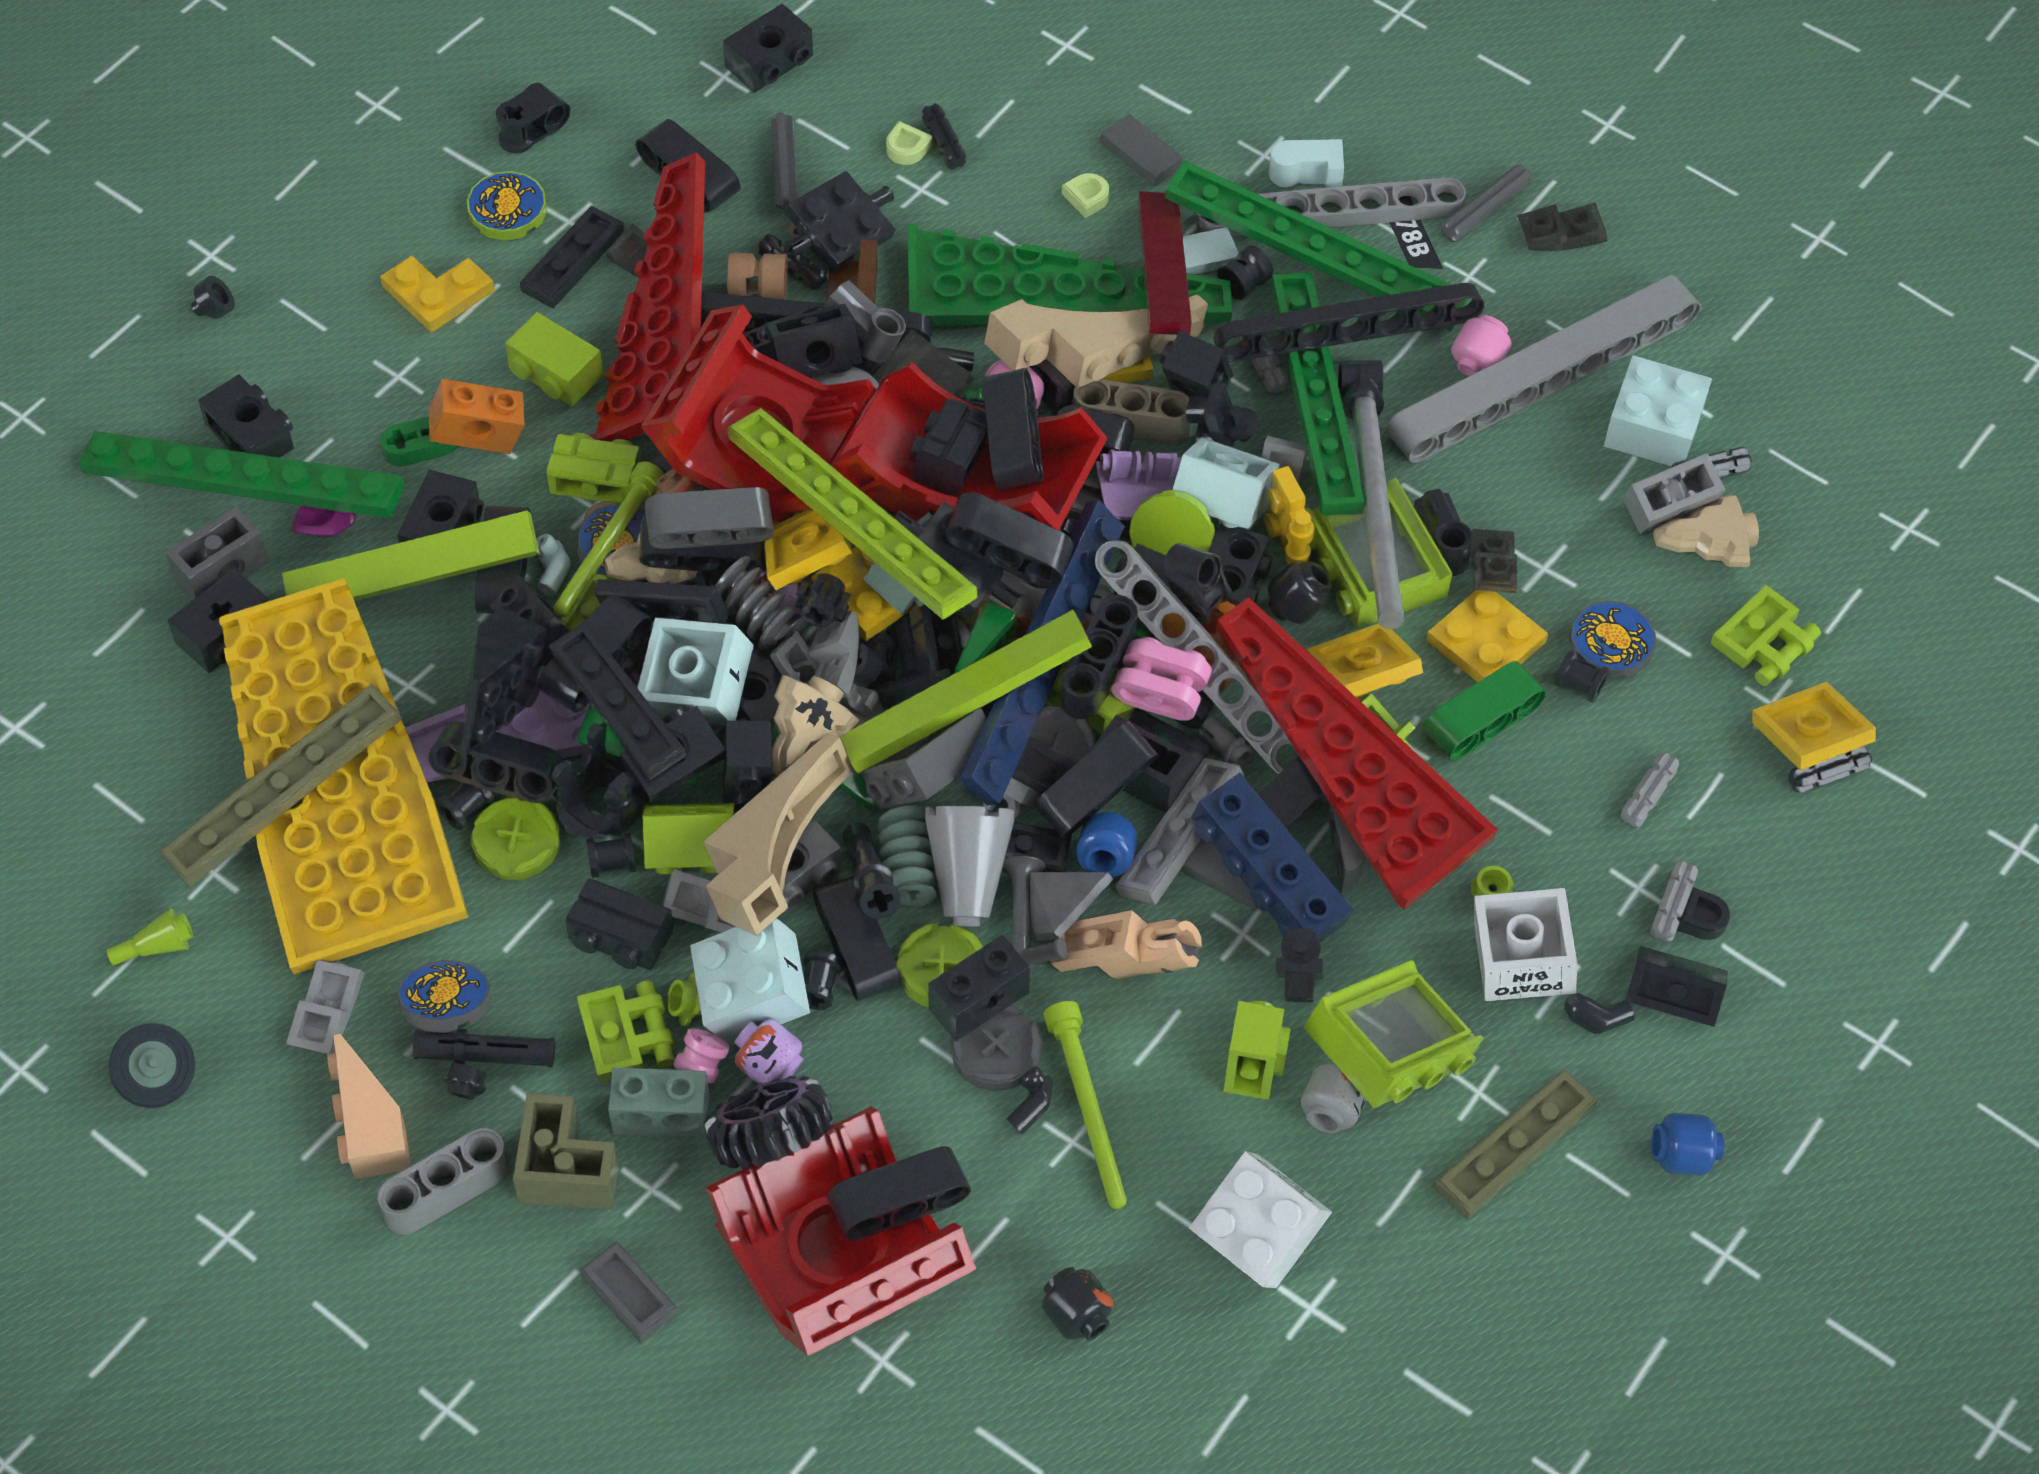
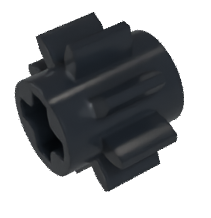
[795,573,851,627]

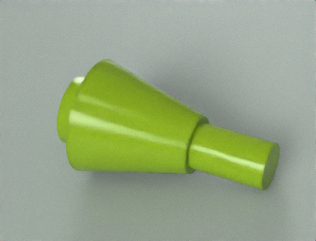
[106,908,193,966]

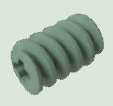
[878,805,936,908]

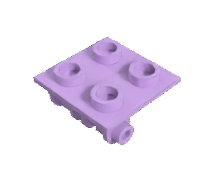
[1095,450,1182,521]

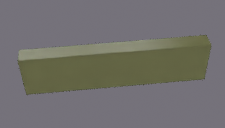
[1434,1069,1598,1220]

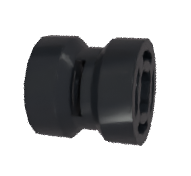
[1217,245,1274,300]

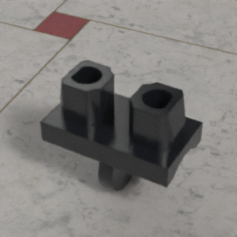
[1185,383,1259,447]
[1276,927,1324,1003]

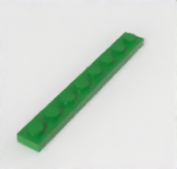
[1165,160,1469,332]
[1271,273,1365,516]
[78,431,405,519]

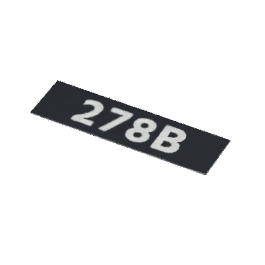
[1389,196,1443,269]

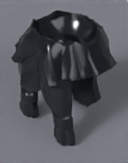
[552,722,644,839]

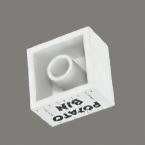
[1474,888,1577,1001]
[1189,1151,1332,1288]

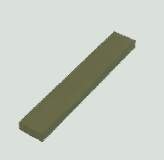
[159,684,402,888]

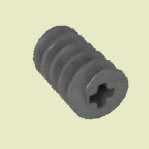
[715,556,806,652]

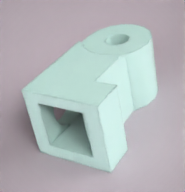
[1269,139,1344,188]

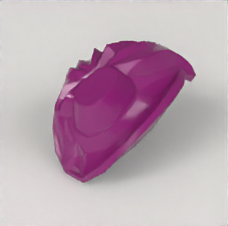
[290,506,357,537]

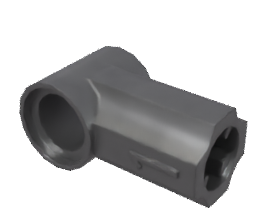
[825,280,906,362]

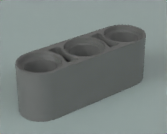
[645,487,774,549]

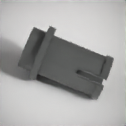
[1197,716,1253,767]

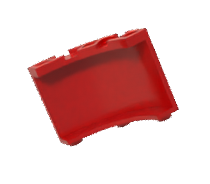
[831,362,1108,531]

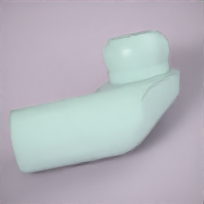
[536,534,571,597]

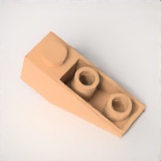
[327,1034,411,1180]

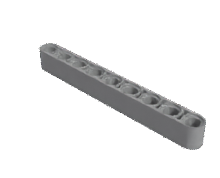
[1385,275,1701,463]

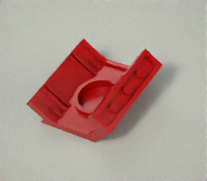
[641,304,876,523]
[705,1106,976,1356]

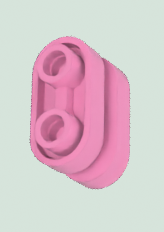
[1111,637,1212,721]

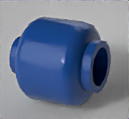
[1076,812,1137,878]
[1651,1113,1724,1176]

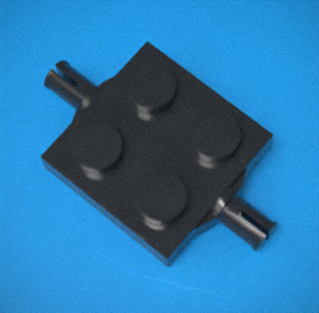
[784,171,896,272]
[894,501,1022,617]

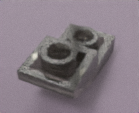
[1517,202,1607,251]
[1471,529,1517,593]

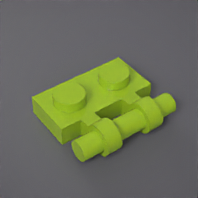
[1710,585,1821,686]
[576,980,675,1083]

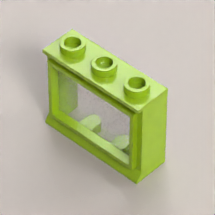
[1305,478,1452,629]
[1303,960,1484,1108]

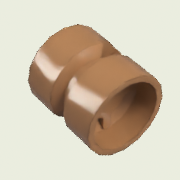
[727,252,788,300]

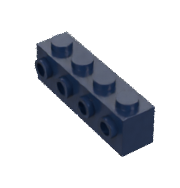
[1191,773,1354,942]

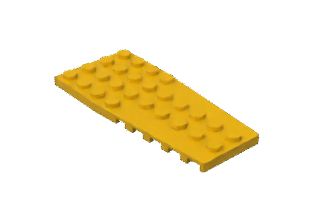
[219,578,469,975]

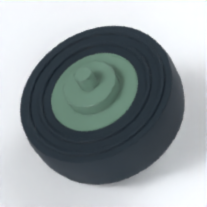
[109,1023,195,1108]

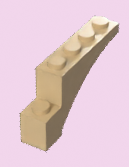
[984,294,1208,388]
[703,733,854,936]

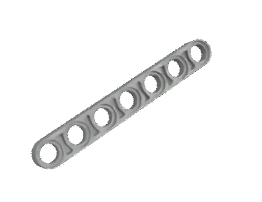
[1197,177,1466,236]
[1095,540,1291,774]

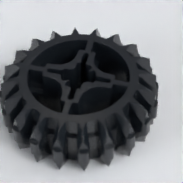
[704,1076,833,1169]

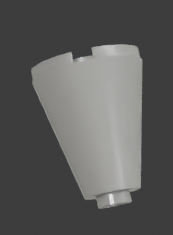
[925,806,1014,927]

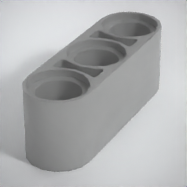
[377,1128,509,1235]

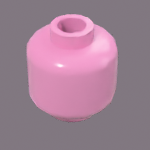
[1451,315,1512,376]

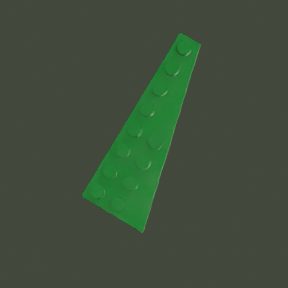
[908,224,1232,326]

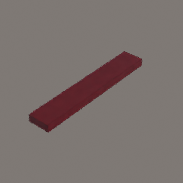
[1137,191,1192,335]

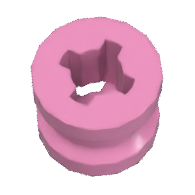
[673,1028,730,1083]

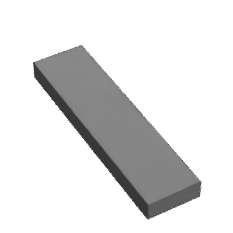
[1115,758,1245,905]

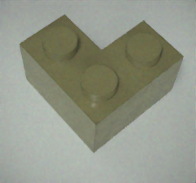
[513,1093,619,1210]

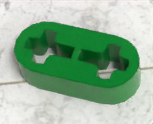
[380,416,458,466]

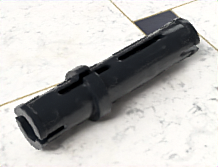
[413,1028,556,1068]

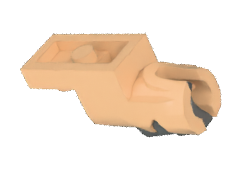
[1050,910,1202,979]

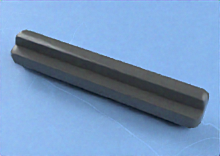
[771,112,799,209]
[1441,164,1531,242]

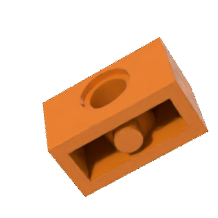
[429,379,525,454]

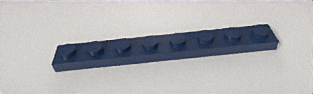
[959,500,1125,806]

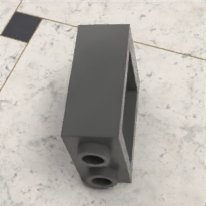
[860,708,987,810]

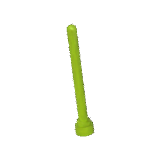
[554,462,664,617]
[1043,1001,1127,1210]

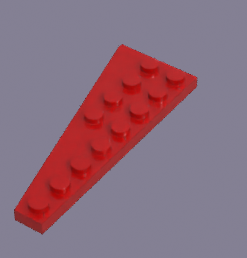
[589,152,705,442]
[1216,597,1498,910]

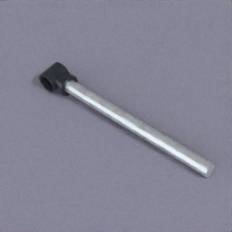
[1338,360,1404,629]

